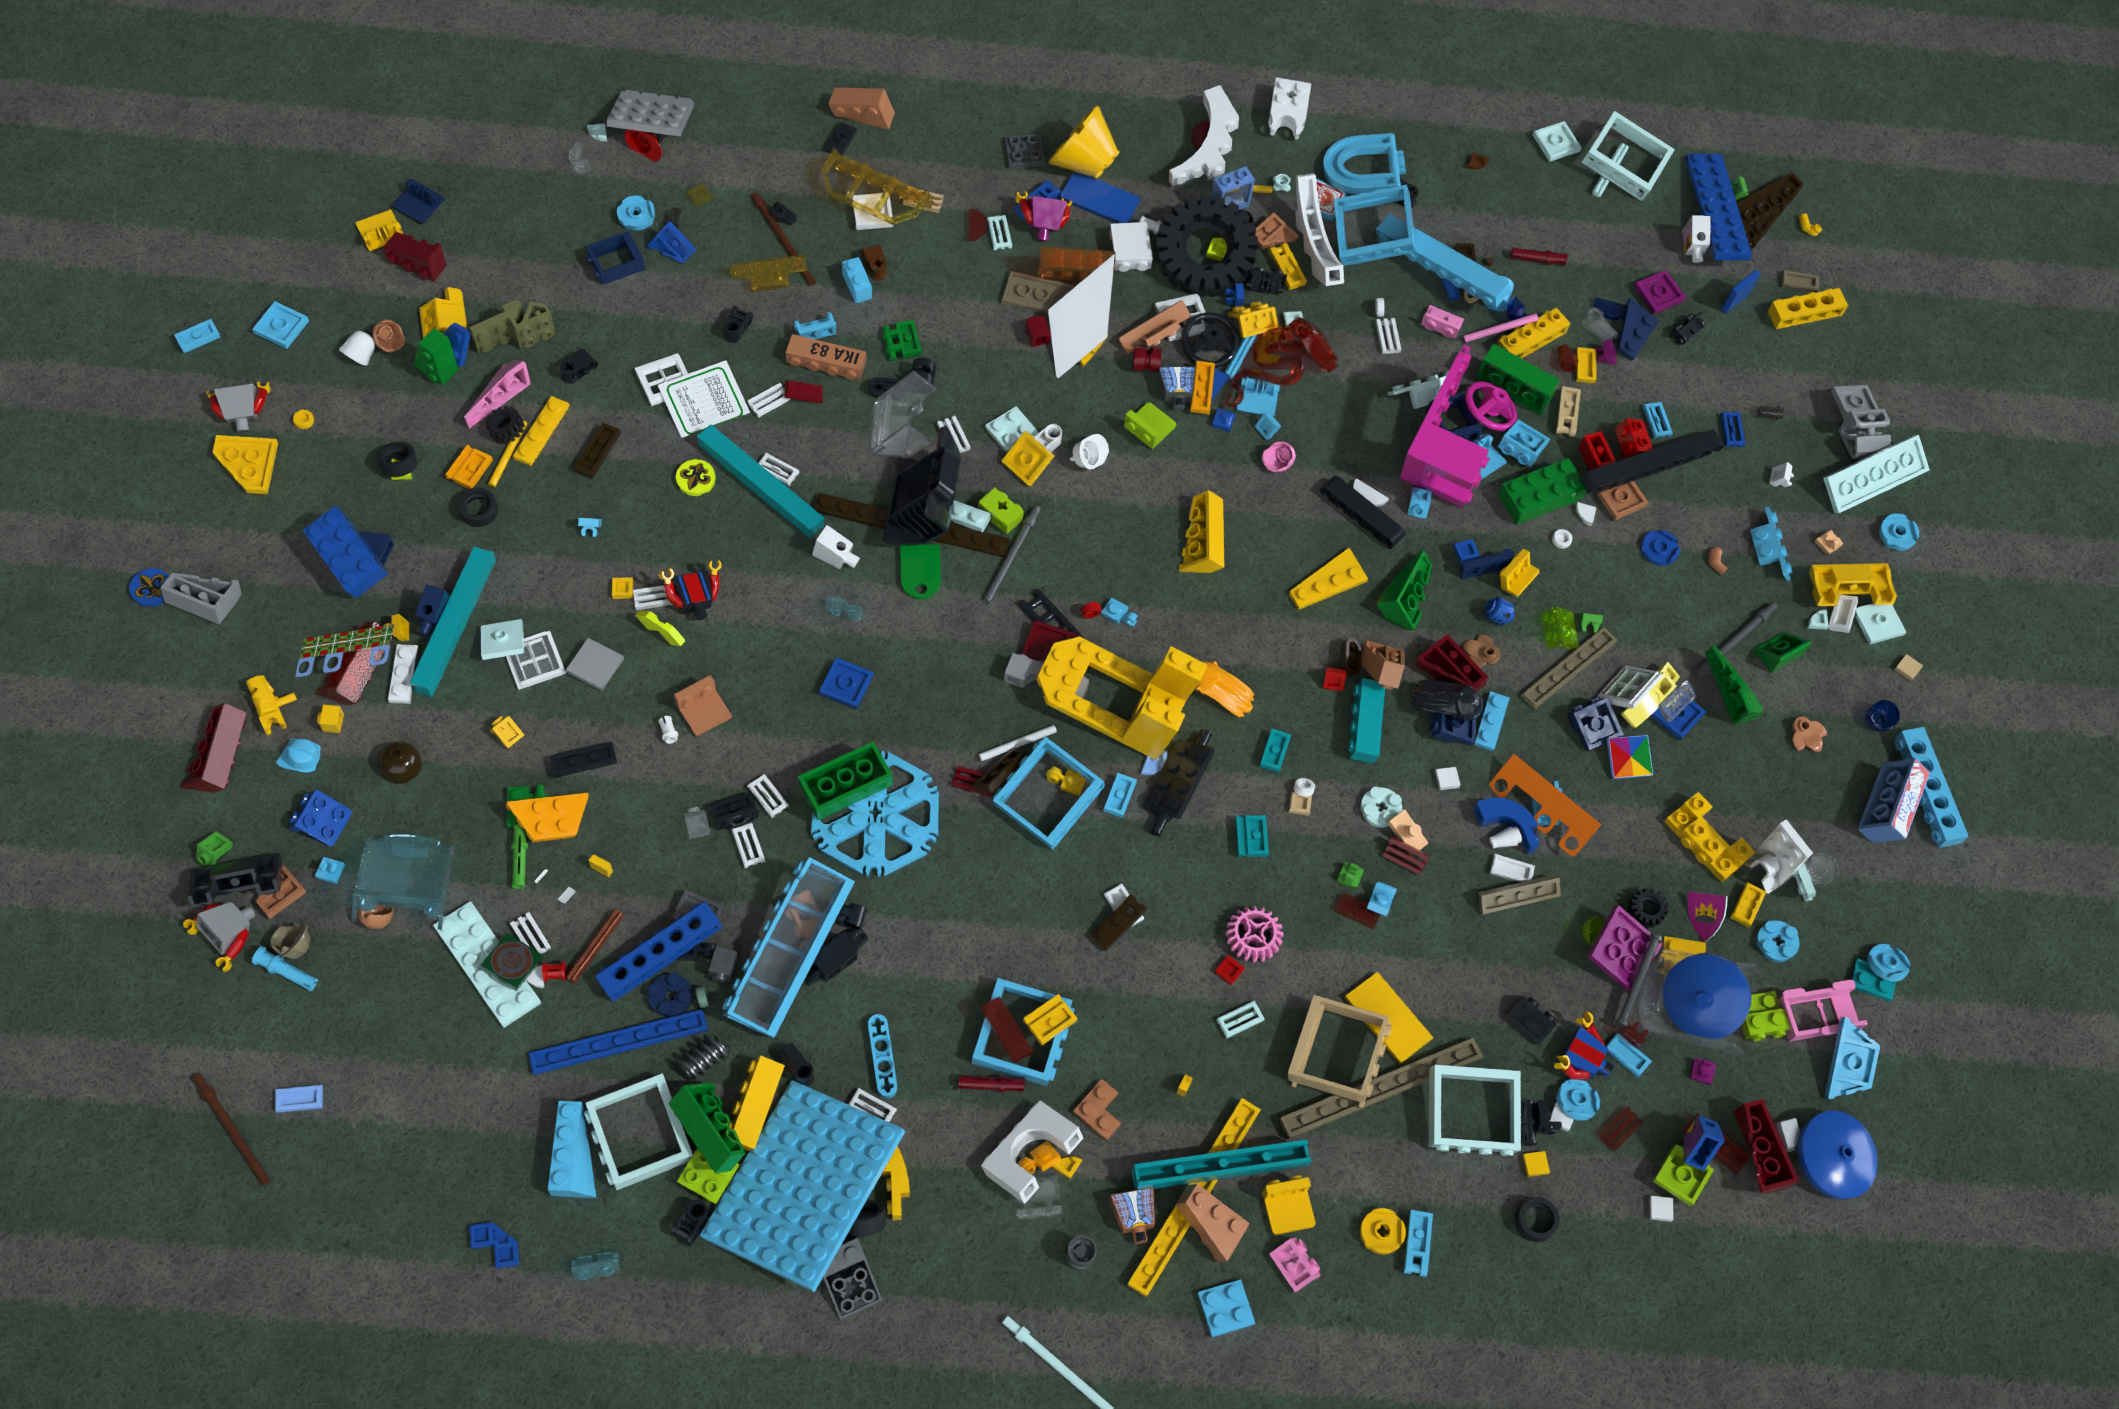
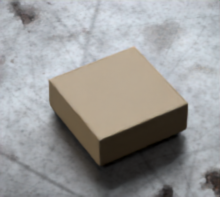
[1894,654,1923,681]
[1288,792,1312,816]

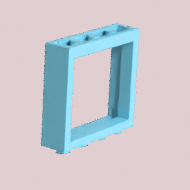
[1334,185,1416,266]
[993,736,1105,850]
[972,978,1075,1086]

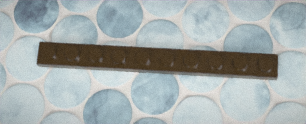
[814,493,1010,558]

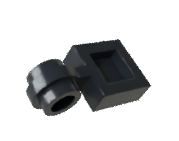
[676,937,716,961]

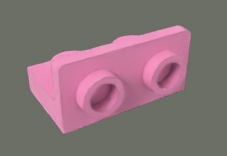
[1421,305,1464,339]
[1270,1238,1321,1292]

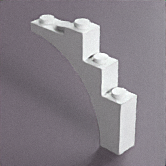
[1169,85,1239,186]
[1296,173,1344,286]

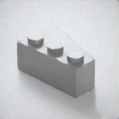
[160,573,242,625]

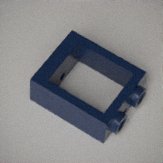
[585,231,645,285]
[1426,392,1482,441]

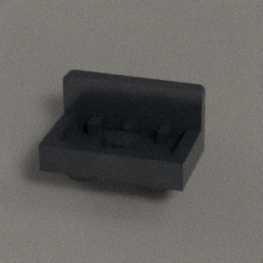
[710,792,759,830]

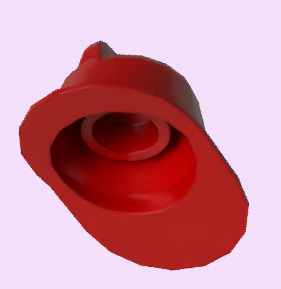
[624,129,662,162]

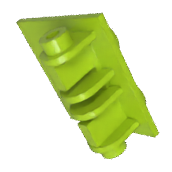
[677,1149,740,1204]

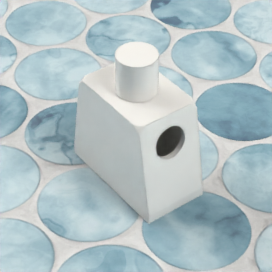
[812,525,860,569]

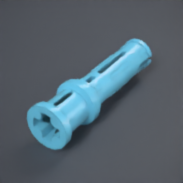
[252,946,318,992]

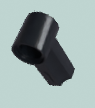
[822,899,868,930]
[777,1043,815,1086]

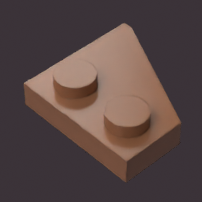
[256,865,306,919]

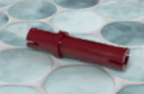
[1511,247,1568,266]
[958,1075,1025,1093]

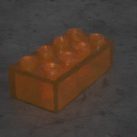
[1038,247,1116,281]

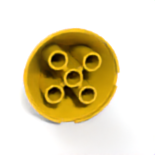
[1048,105,1119,179]

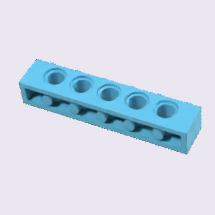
[1895,727,1969,848]

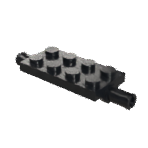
[1142,729,1215,837]

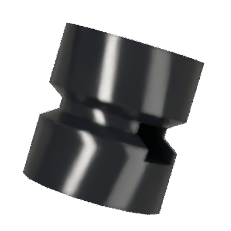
[908,357,937,394]

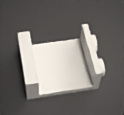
[1109,222,1152,272]

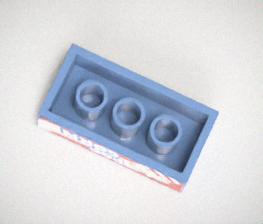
[1858,758,1930,843]

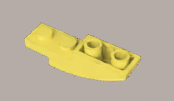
[1621,662,1680,729]

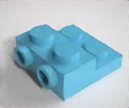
[1498,419,1551,467]

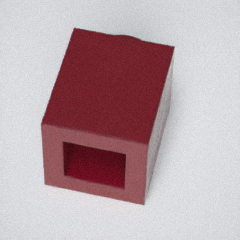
[1025,315,1051,347]

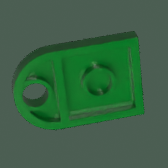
[900,544,941,600]

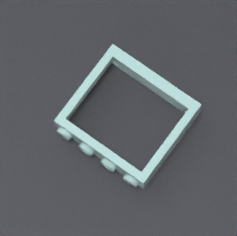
[1581,111,1675,201]
[1429,1065,1521,1156]
[584,1074,693,1190]

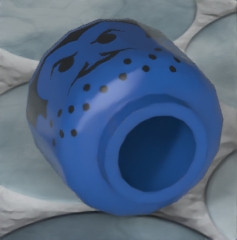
[1484,596,1515,626]

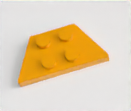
[506,793,589,843]

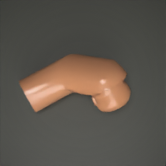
[1708,547,1728,575]

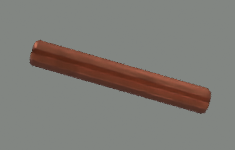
[566,909,624,984]

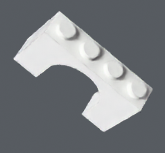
[981,1101,1083,1204]

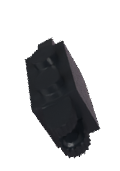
[806,928,868,986]

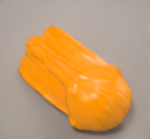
[1194,661,1254,717]

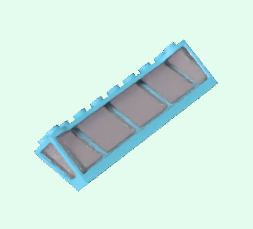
[721,857,855,1038]

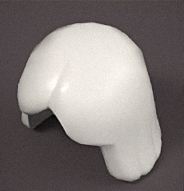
[339,331,375,366]

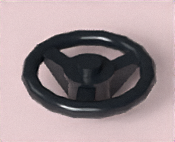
[1181,312,1240,368]

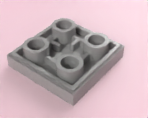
[566,638,624,691]

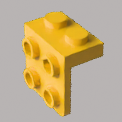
[1262,1176,1316,1235]

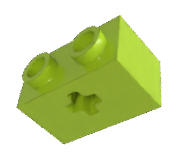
[978,487,1024,535]

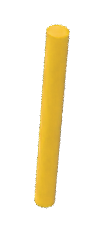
[488,420,527,488]

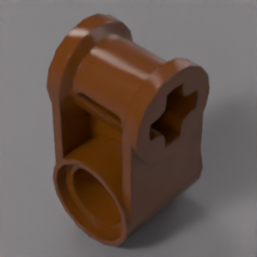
[861,244,887,281]

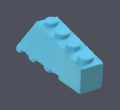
[548,1101,597,1198]

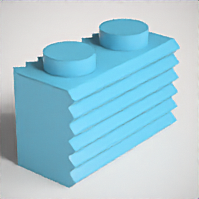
[842,257,872,303]

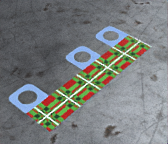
[295,624,394,677]

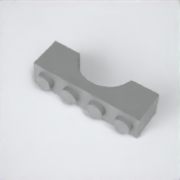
[1004,653,1089,699]

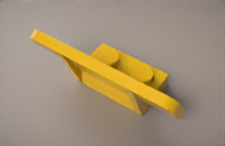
[419,287,470,349]

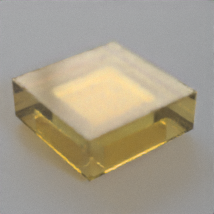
[687,184,713,207]

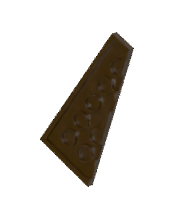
[1737,172,1804,251]

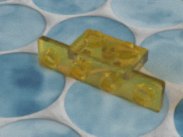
[730,255,807,292]

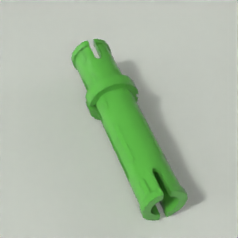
[511,824,528,889]

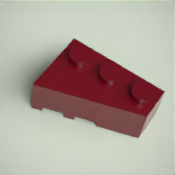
[382,232,447,282]

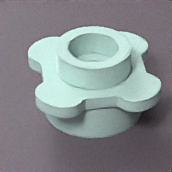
[1273,174,1291,192]

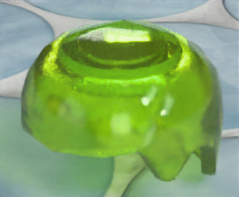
[1582,916,1606,947]

